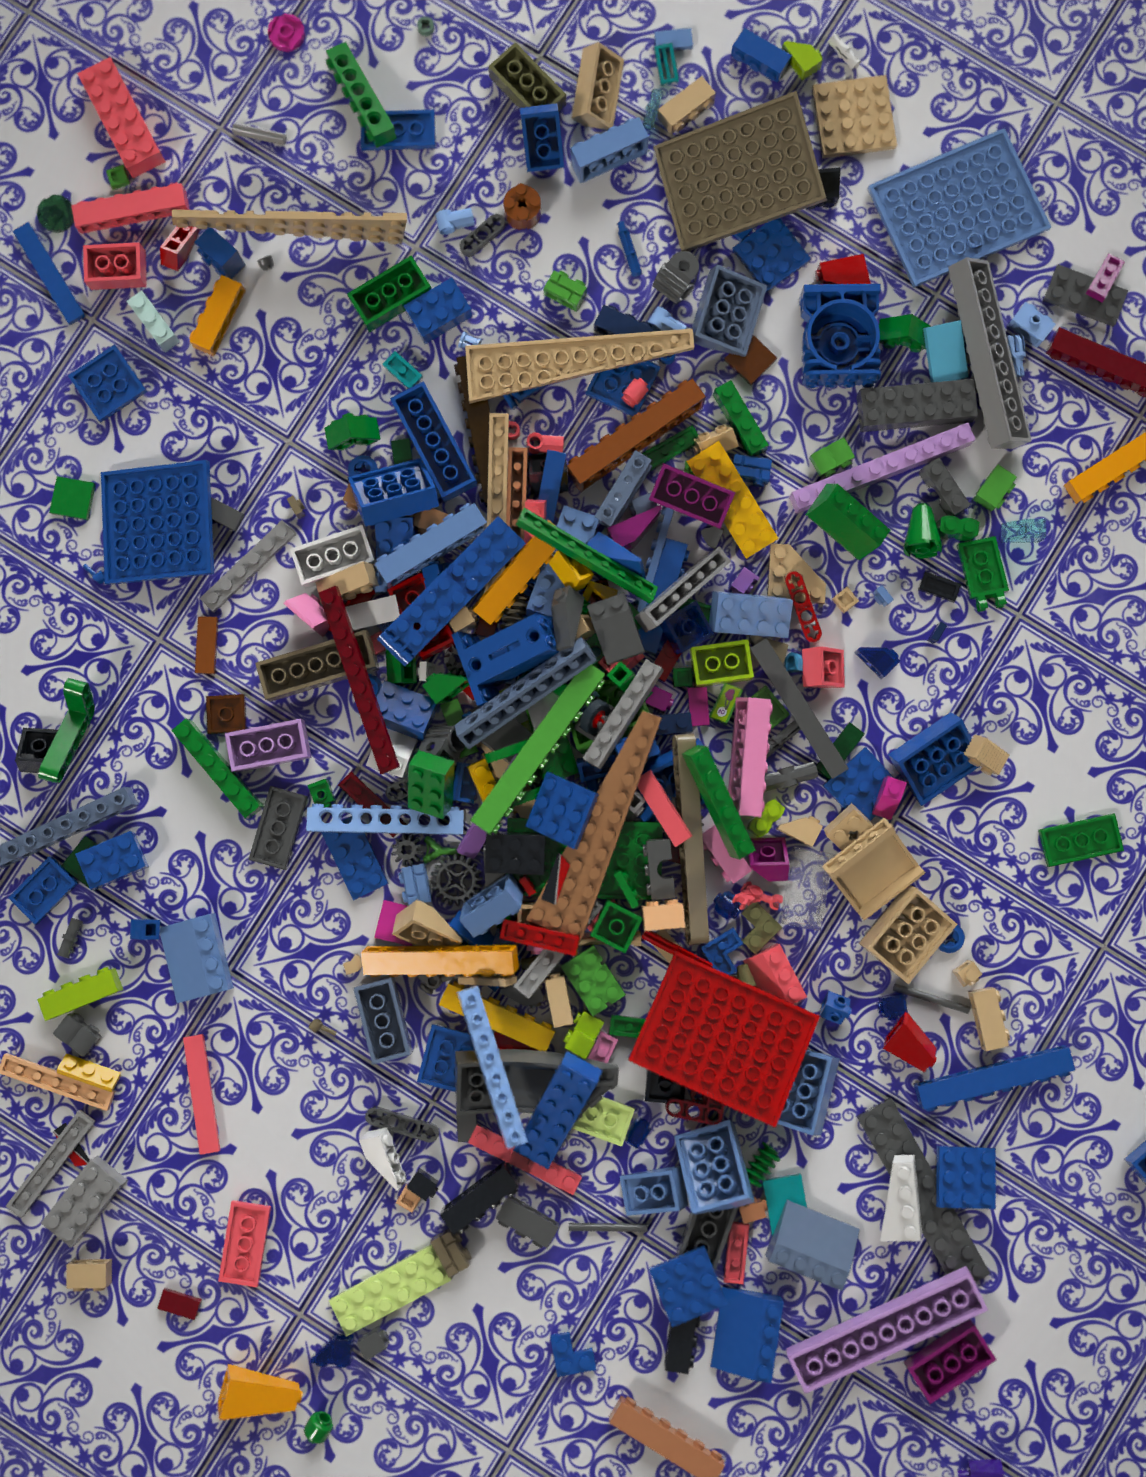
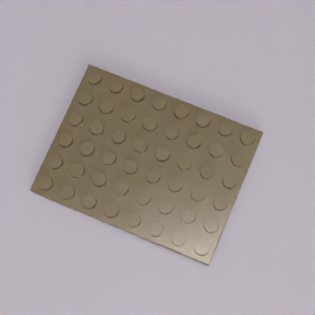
[653,91,827,252]

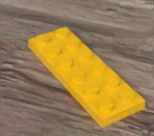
[686,441,779,559]

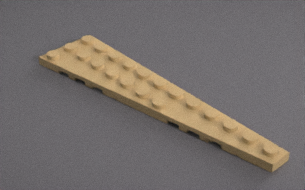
[172,210,407,244]

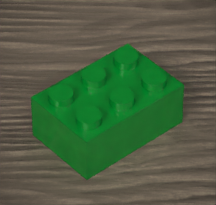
[408,750,455,819]

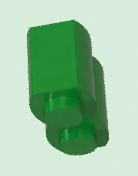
[936,516,980,542]

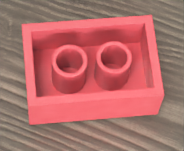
[83,242,147,290]

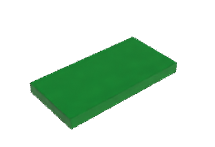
[1038,813,1124,867]

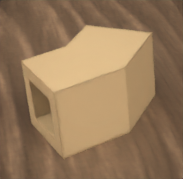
[343,954,362,975]

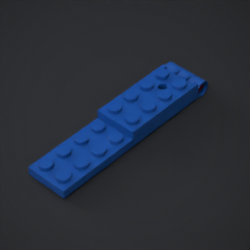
[377,516,526,666]

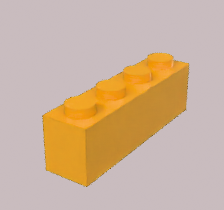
[189,275,246,356]

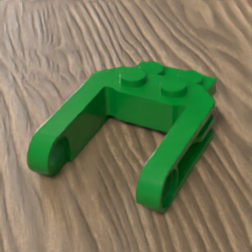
[484,736,579,807]

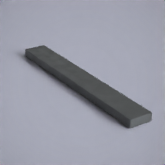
[750,638,849,779]

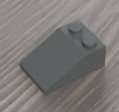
[587,592,645,665]

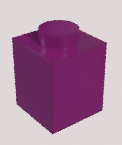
[645,686,674,713]

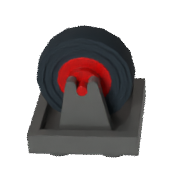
[574,697,614,741]

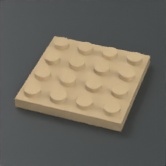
[812,75,897,159]

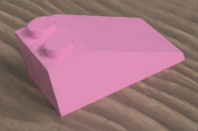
[283,593,330,637]

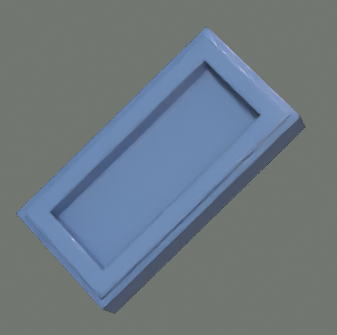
[654,28,693,52]

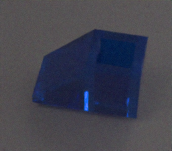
[310,1334,354,1368]

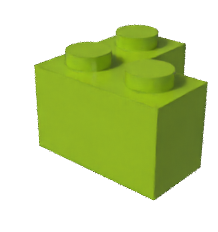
[563,1010,604,1059]

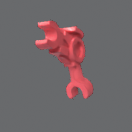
[732,881,783,910]

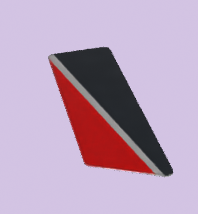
[542,853,570,904]
[53,1123,90,1167]

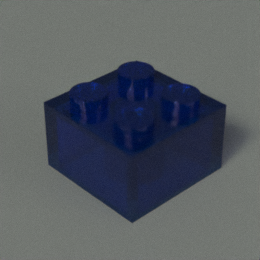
[660,601,715,654]

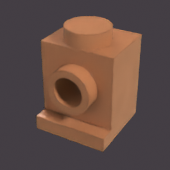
[738,1197,768,1224]

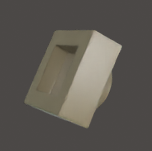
[287,496,306,519]

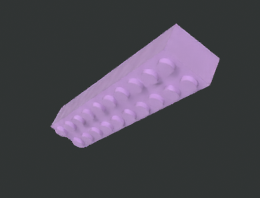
[786,1266,988,1394]

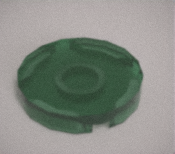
[37,195,74,233]

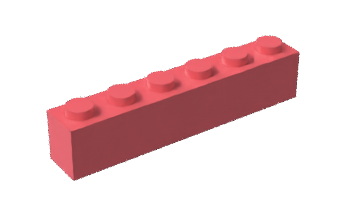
[71,183,190,234]

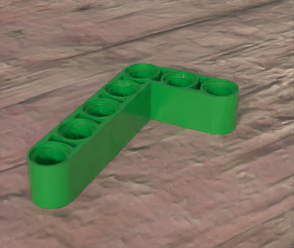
[38,678,95,784]

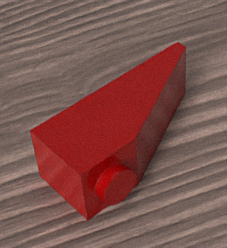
[160,226,200,271]

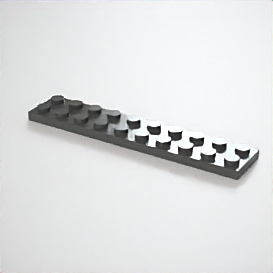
[856,1098,991,1282]

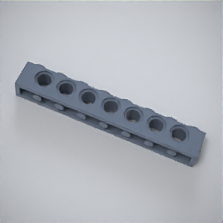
[454,637,597,749]
[0,787,139,870]

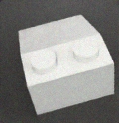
[366,729,418,779]

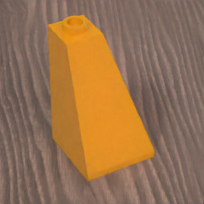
[217,1364,303,1420]

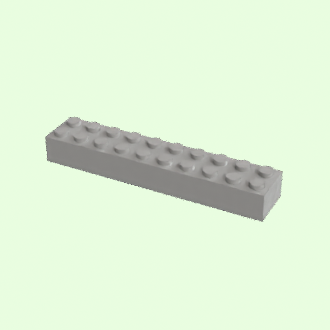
[948,257,1032,449]

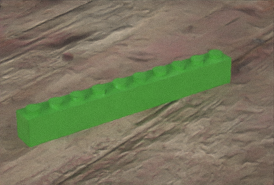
[470,664,606,835]

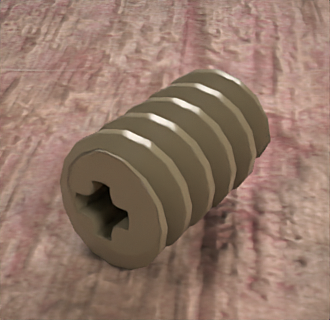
[500,595,529,629]

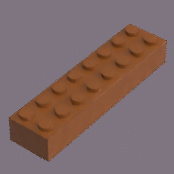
[567,378,706,493]

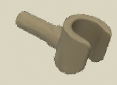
[309,1019,337,1036]

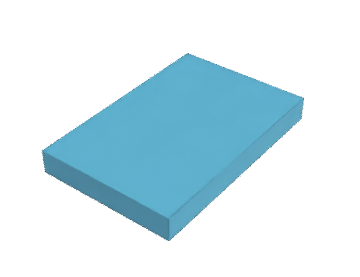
[923,320,969,382]

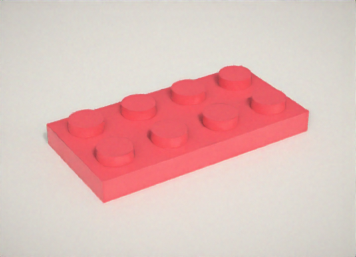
[218,1200,271,1287]

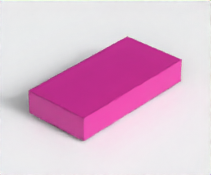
[687,687,710,727]

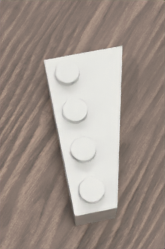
[881,1155,922,1241]

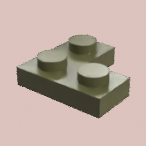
[741,902,782,955]

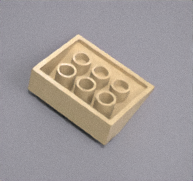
[859,885,957,984]

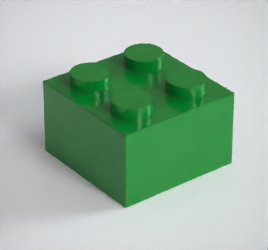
[590,899,643,953]

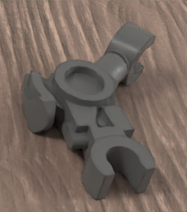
[417,974,462,994]

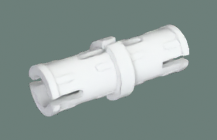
[828,33,861,70]

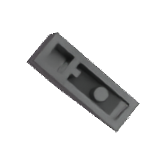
[551,586,585,651]

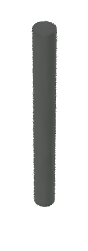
[893,983,970,1014]
[569,1223,647,1232]

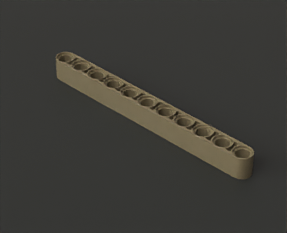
[672,733,709,945]

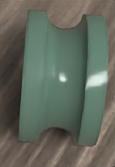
[417,16,434,36]

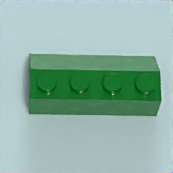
[805,484,891,560]

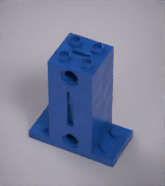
[452,614,560,706]

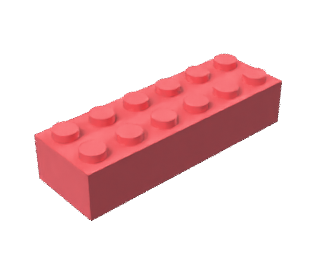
[77,57,166,178]

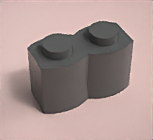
[53,1013,102,1057]

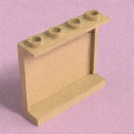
[822,818,926,920]

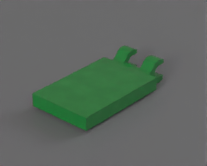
[957,536,1009,612]

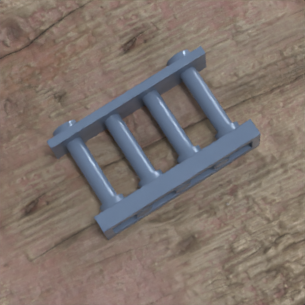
[594,450,653,529]

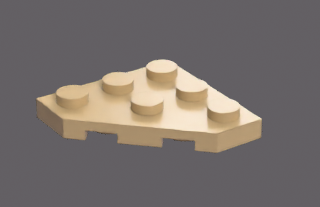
[767,543,826,604]

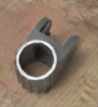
[653,251,699,304]
[418,726,465,767]

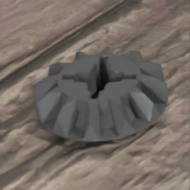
[444,645,465,674]

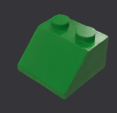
[422,672,469,704]

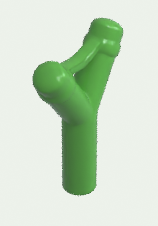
[423,836,461,864]

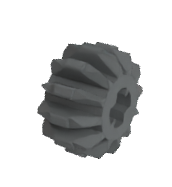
[391,834,424,866]

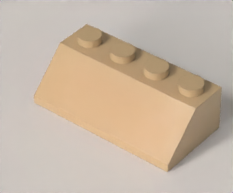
[571,42,624,130]

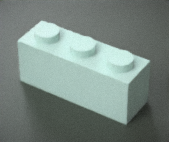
[127,290,180,353]

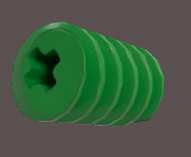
[746,1142,781,1188]

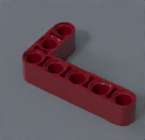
[665,1097,725,1125]

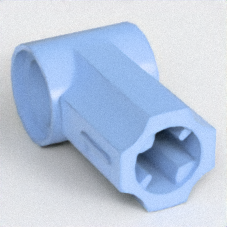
[436,208,475,235]
[648,307,687,331]

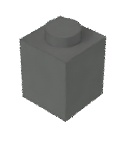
[356,1326,389,1361]

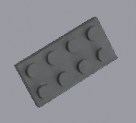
[1043,264,1128,327]

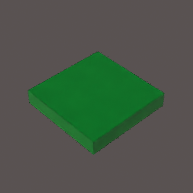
[49,476,96,520]

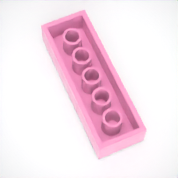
[728,697,773,817]

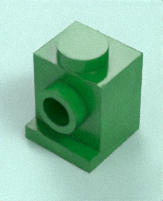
[307,779,336,808]

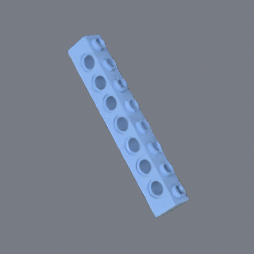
[306,804,464,835]
[457,986,527,1149]

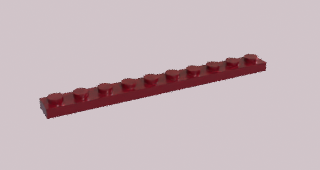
[318,586,400,774]

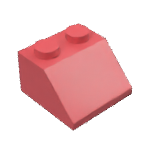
[802,646,845,688]

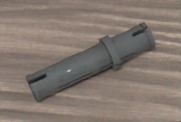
[766,720,801,759]

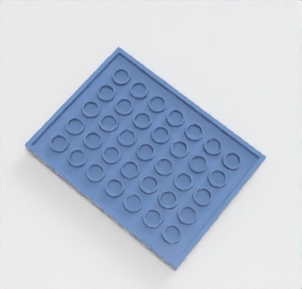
[867,128,1051,288]

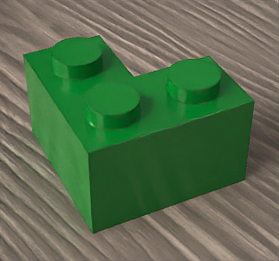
[879,314,930,353]
[324,413,381,451]

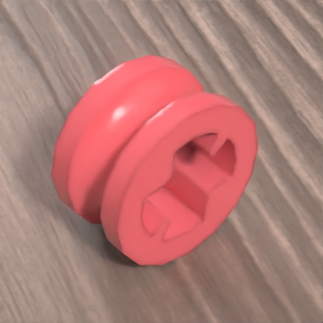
[508,421,520,440]

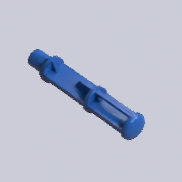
[617,221,642,277]

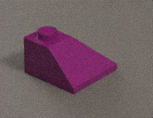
[748,837,790,881]

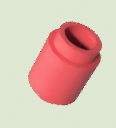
[621,378,649,407]

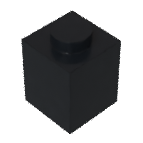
[406,1167,439,1201]

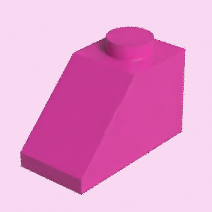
[872,776,907,820]

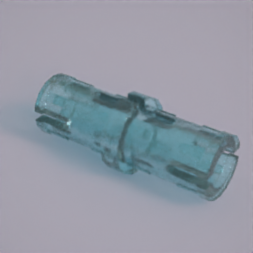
[643,89,663,129]

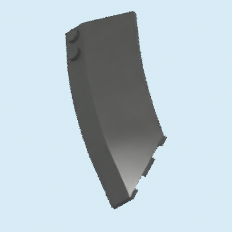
[455,1049,619,1121]

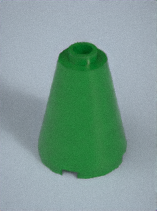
[903,503,942,559]

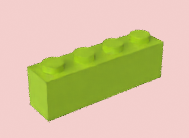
[37,967,124,1021]

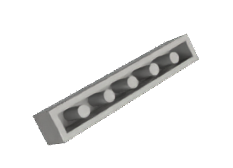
[634,546,731,632]

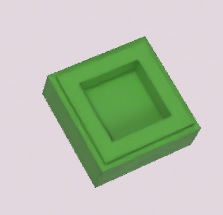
[106,165,131,190]

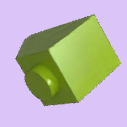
[782,41,823,81]

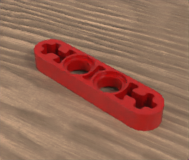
[785,571,822,642]

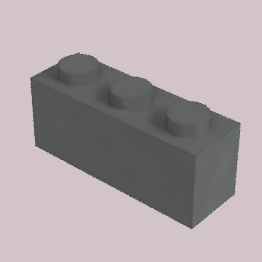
[496,1196,559,1248]

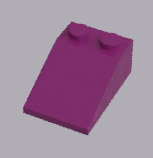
[607,505,662,553]

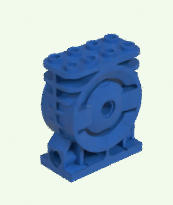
[799,284,881,388]

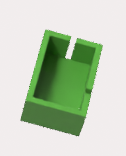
[561,945,626,1016]

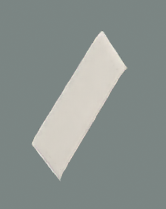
[345,595,400,630]

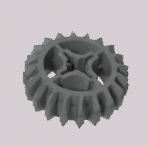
[430,854,483,906]

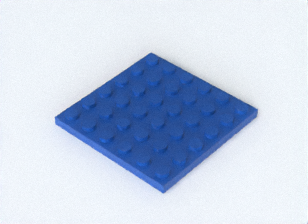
[101,460,214,585]

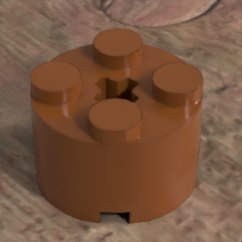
[503,183,541,230]

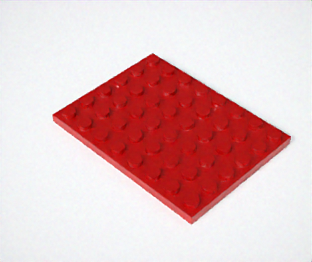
[628,951,820,1128]

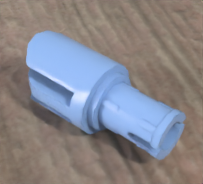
[1006,335,1026,378]

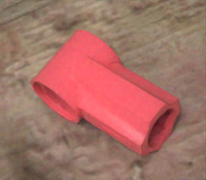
[526,432,564,454]

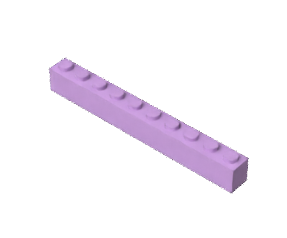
[789,423,976,514]

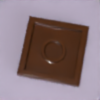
[724,335,777,386]
[206,694,247,735]

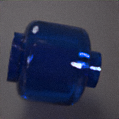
[713,891,742,920]

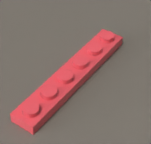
[468,1124,582,1195]

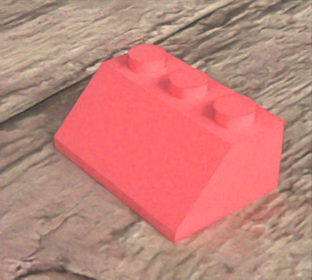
[743,943,807,1004]

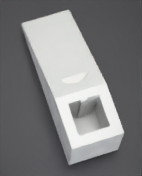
[359,1127,407,1191]

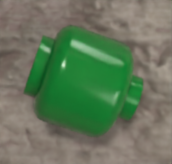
[304,1411,333,1444]

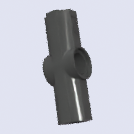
[764,761,818,792]

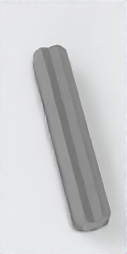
[232,123,287,145]

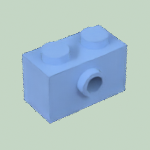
[1007,302,1056,348]

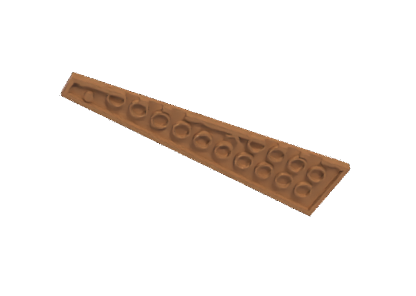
[526,711,662,941]

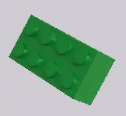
[347,255,432,333]

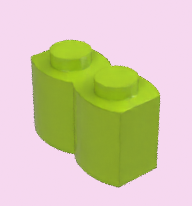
[747,799,785,838]

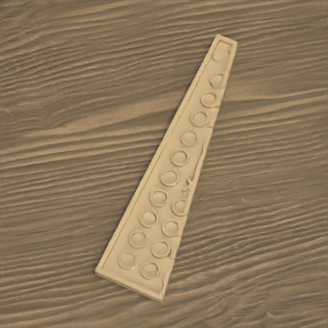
[465,329,694,403]

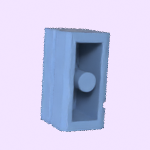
[399,864,432,906]

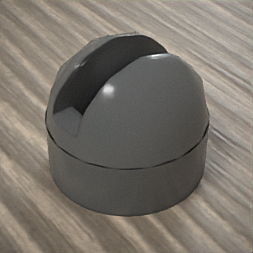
[257,255,274,271]

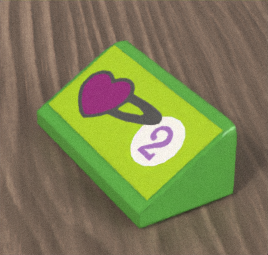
[709,683,743,725]

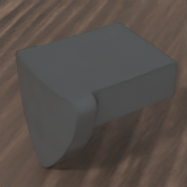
[701,527,724,549]

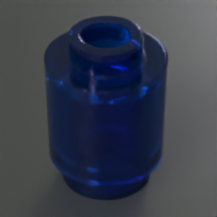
[625,1117,652,1149]

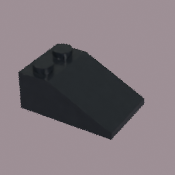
[645,1070,685,1104]

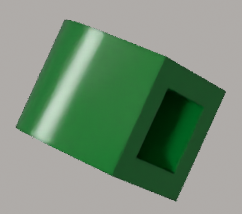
[607,661,653,702]

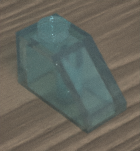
[1001,519,1046,543]

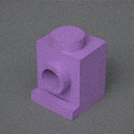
[730,567,760,594]

